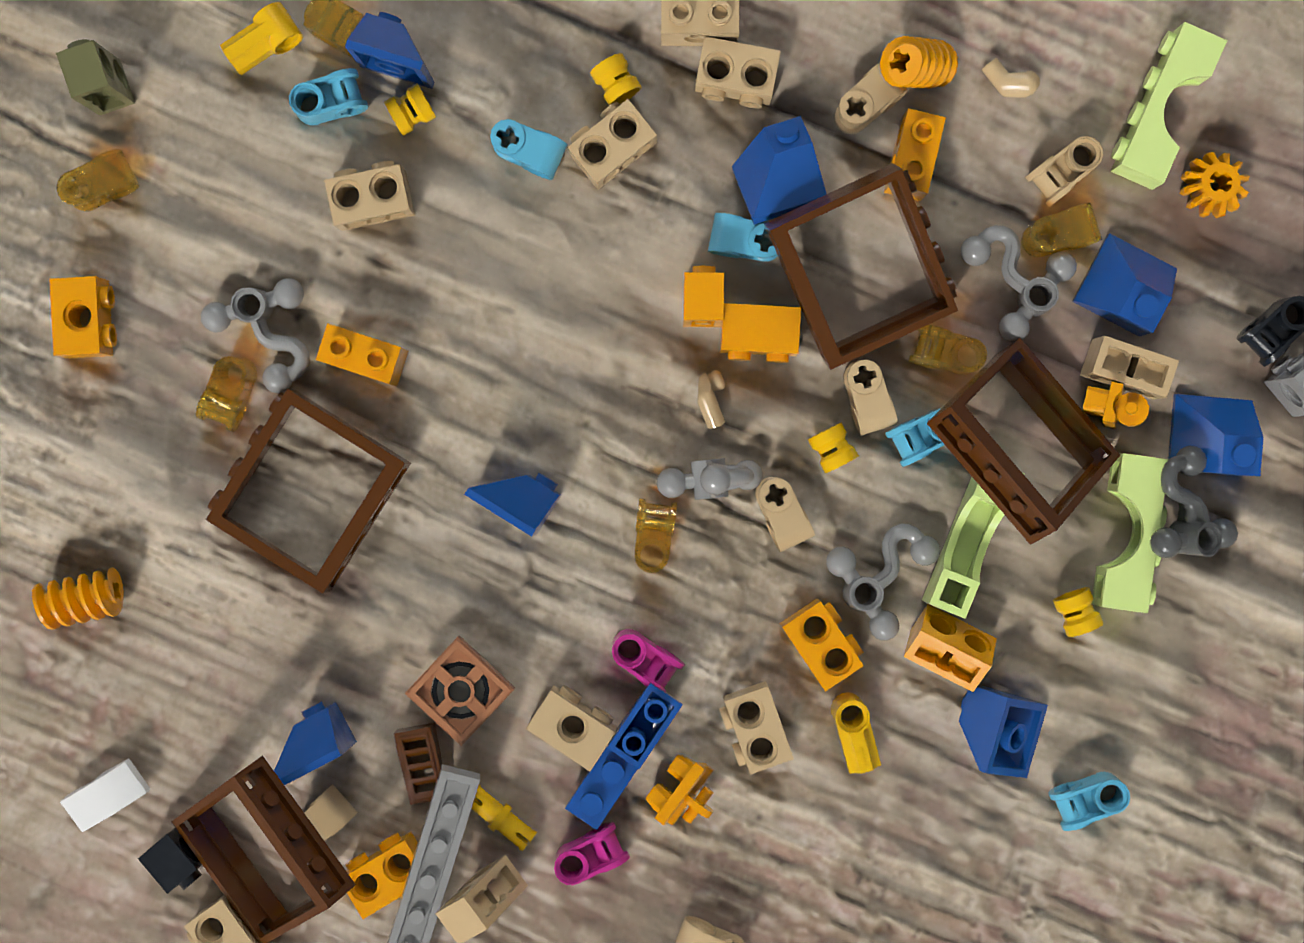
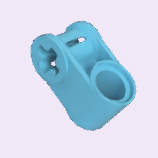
[289,68,369,126]
[490,119,568,180]
[708,213,778,262]
[885,408,944,467]
[1048,771,1130,831]

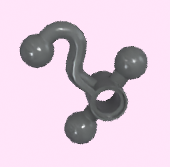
[1150,445,1238,558]

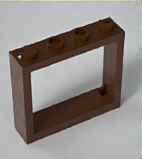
[764,163,958,370]
[927,338,1120,545]
[205,389,411,594]
[171,755,356,943]

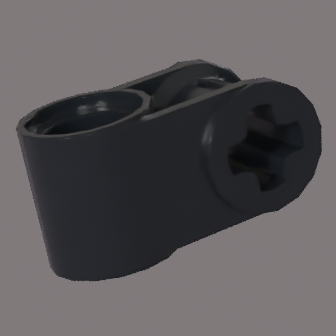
[1236,295,1304,367]

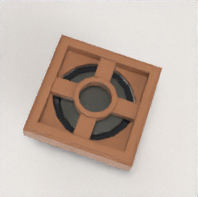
[405,635,515,746]

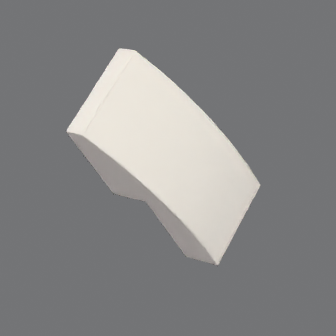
[60,758,151,832]

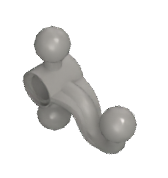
[961,225,1077,342]
[201,278,310,393]
[657,458,763,500]
[826,524,940,641]

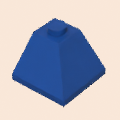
[345,12,435,89]
[732,116,827,225]
[1072,233,1177,337]
[1168,394,1264,476]
[464,473,562,537]
[959,686,1048,778]
[274,701,357,785]

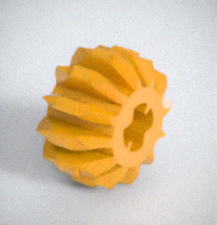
[1179,152,1250,218]

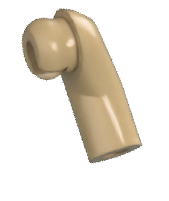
[982,57,1040,98]
[698,370,725,429]

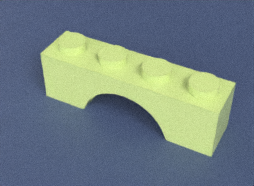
[1110,22,1228,190]
[1092,453,1169,613]
[922,473,1025,619]

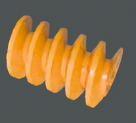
[880,36,958,89]
[32,567,124,630]

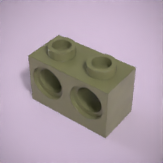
[56,39,135,115]

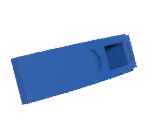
[565,682,683,830]

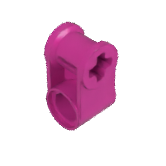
[612,629,685,692]
[554,821,630,885]

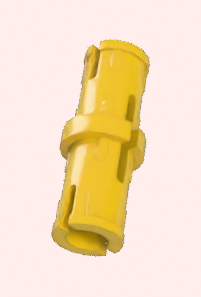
[471,784,537,851]

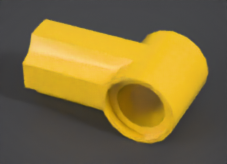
[220,2,303,75]
[831,692,881,774]

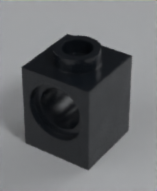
[138,828,202,894]

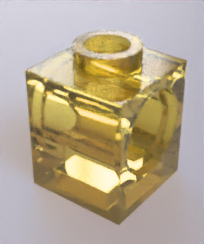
[303,0,364,57]

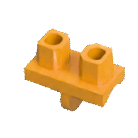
[1083,381,1149,429]
[646,755,714,825]

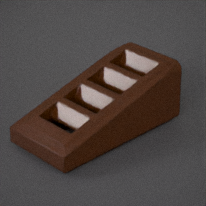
[394,722,443,805]

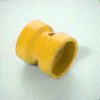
[590,53,642,106]
[384,83,436,136]
[807,422,859,473]
[1053,587,1104,637]

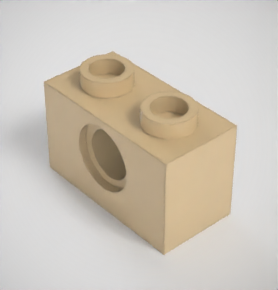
[661,0,739,46]
[526,685,617,771]

